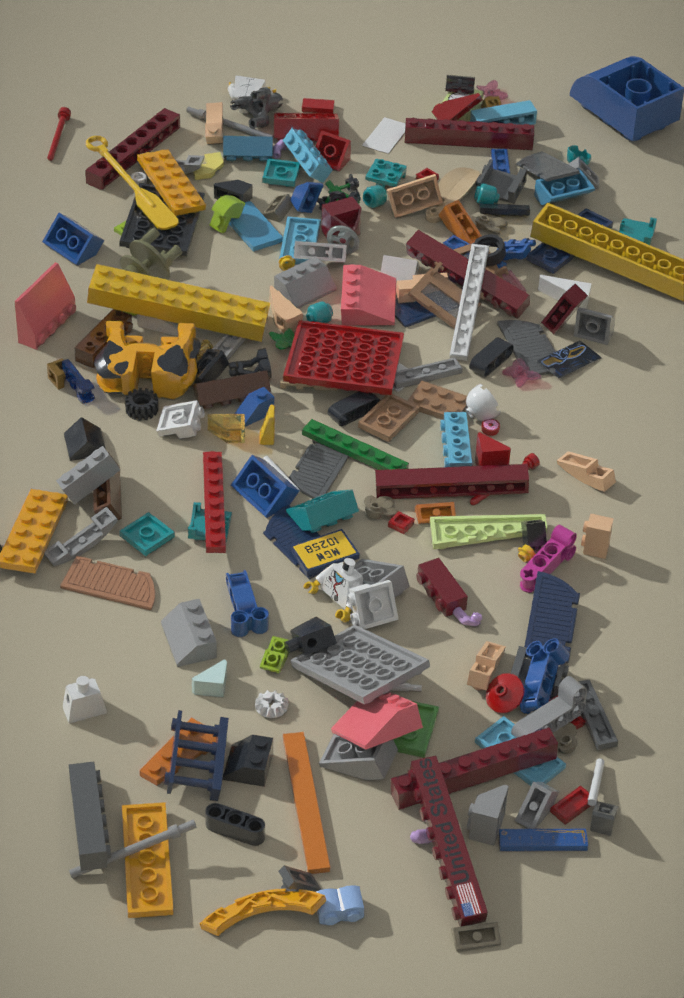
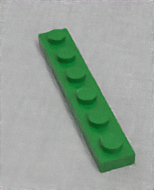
[302,419,409,470]

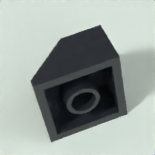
[223,734,273,787]

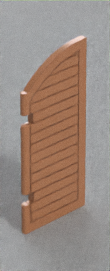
[60,556,155,611]

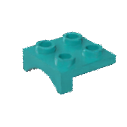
[365,159,407,189]
[619,217,657,245]
[188,502,232,542]

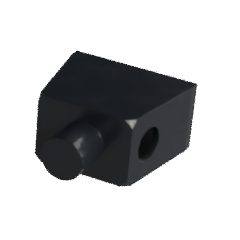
[284,616,337,655]

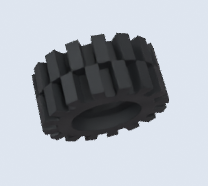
[125,388,159,421]

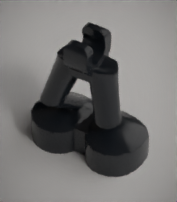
[228,348,272,378]

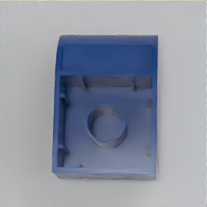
[569,56,684,141]

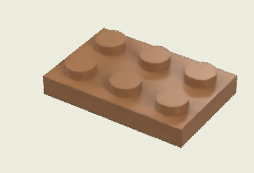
[408,381,468,420]
[358,394,420,442]

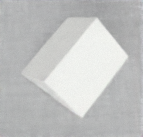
[381,255,420,283]

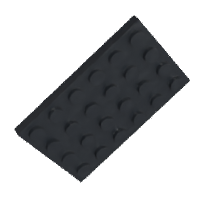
[119,183,205,257]

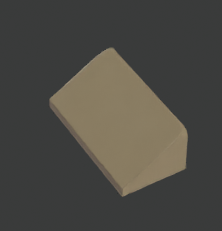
[263,194,293,222]
[451,922,501,951]

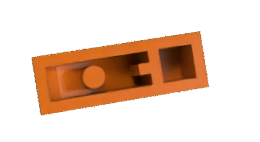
[439,199,482,244]

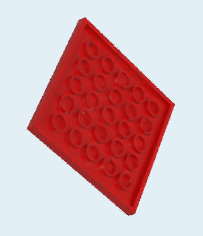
[283,320,404,395]

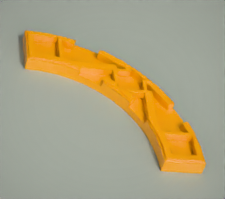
[200,889,326,936]

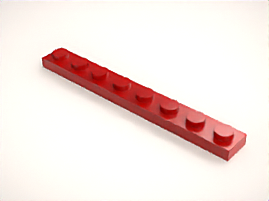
[203,451,226,553]

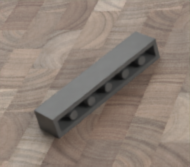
[68,761,111,871]

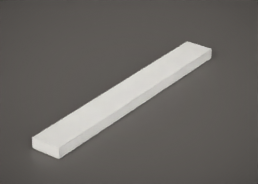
[450,244,489,361]

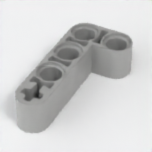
[511,676,587,738]

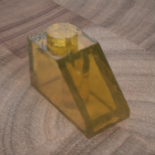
[207,414,245,443]

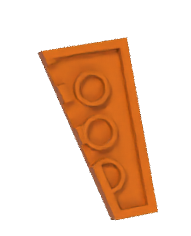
[139,717,216,786]

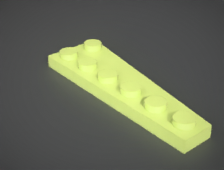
[430,514,547,549]

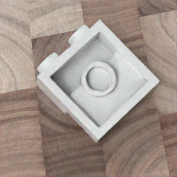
[156,400,205,439]
[346,580,399,629]

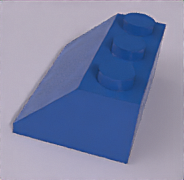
[42,213,105,265]
[231,455,299,518]

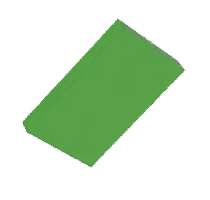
[393,701,439,758]

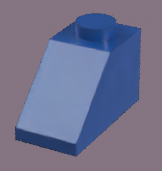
[290,182,324,213]
[234,387,275,427]

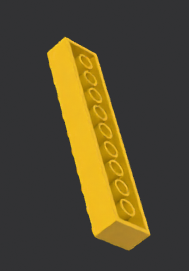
[530,203,684,301]
[87,264,270,342]

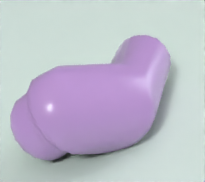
[273,139,288,159]
[453,607,482,627]
[410,829,432,844]

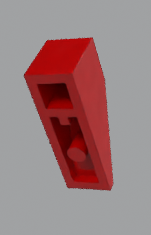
[431,93,483,121]

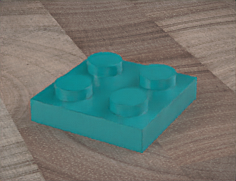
[262,158,300,187]
[119,512,175,556]

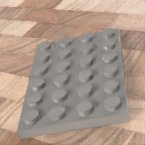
[291,625,430,705]

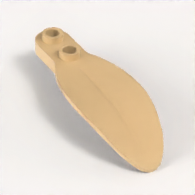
[425,167,480,223]

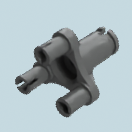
[230,87,283,129]

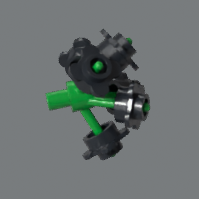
[317,174,361,211]

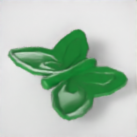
[269,328,295,350]

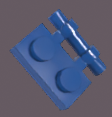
[497,238,536,261]

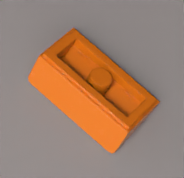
[415,502,456,524]

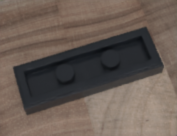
[479,203,530,216]

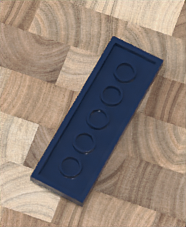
[526,208,613,274]

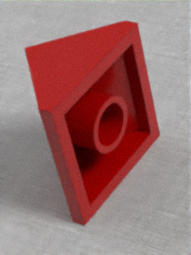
[315,131,351,172]
[475,432,511,466]

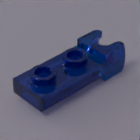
[62,359,95,404]

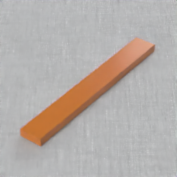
[283,732,330,874]

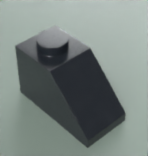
[214,180,253,203]

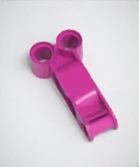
[520,524,577,593]

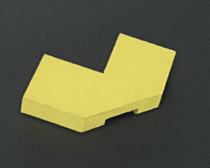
[193,152,224,180]

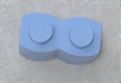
[317,885,364,925]

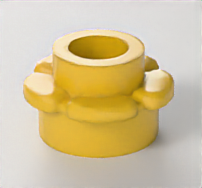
[279,255,295,271]
[518,544,536,562]

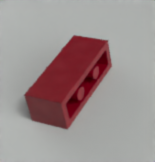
[541,284,588,335]
[416,557,468,617]

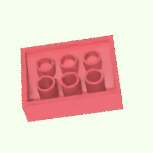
[15,262,76,350]
[341,264,396,326]
[331,691,423,750]

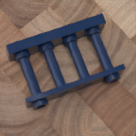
[164,710,229,801]

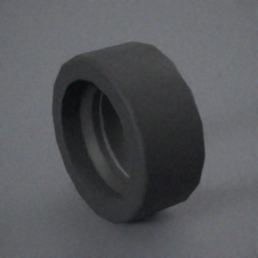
[473,234,506,266]

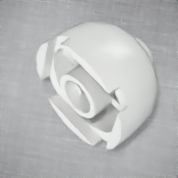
[466,384,501,421]

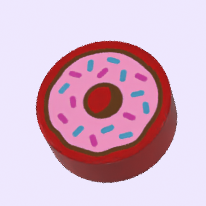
[481,419,500,436]

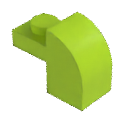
[209,195,246,233]

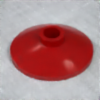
[486,673,524,714]

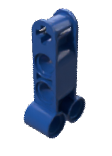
[225,570,269,637]
[520,638,570,714]

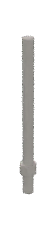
[186,107,274,139]
[69,819,197,878]

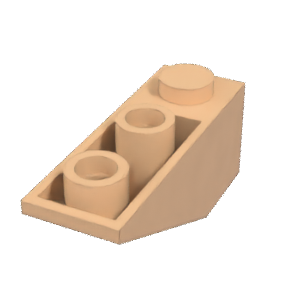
[269,286,303,333]

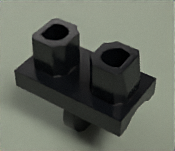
[445,75,475,94]

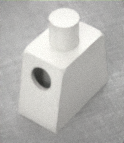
[63,676,107,724]

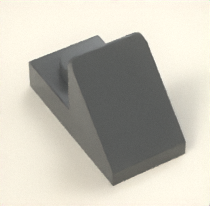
[590,801,618,836]
[278,865,321,892]

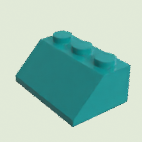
[286,489,359,533]

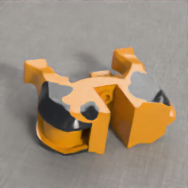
[94,321,201,399]

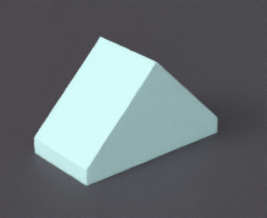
[192,659,227,697]

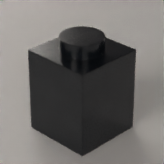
[521,519,547,550]

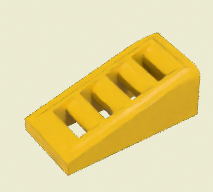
[259,405,275,445]

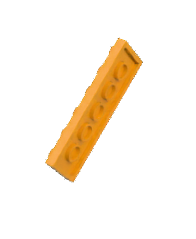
[137,149,206,216]
[0,489,68,573]
[122,802,173,918]

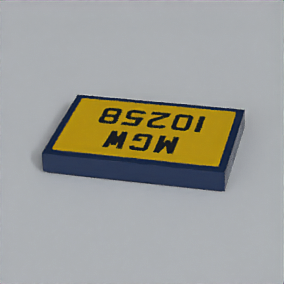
[290,529,360,576]

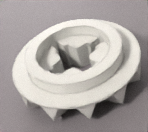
[255,690,288,718]

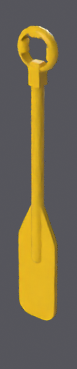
[85,136,178,230]

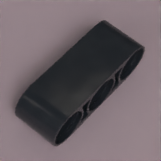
[469,337,514,377]
[327,391,381,426]
[205,803,265,846]

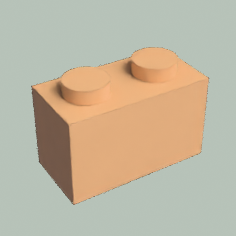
[581,514,614,559]

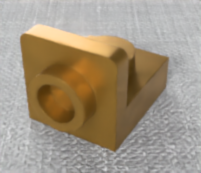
[481,96,502,108]
[47,358,66,390]

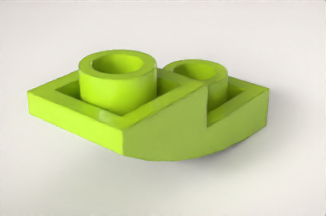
[260,636,289,673]

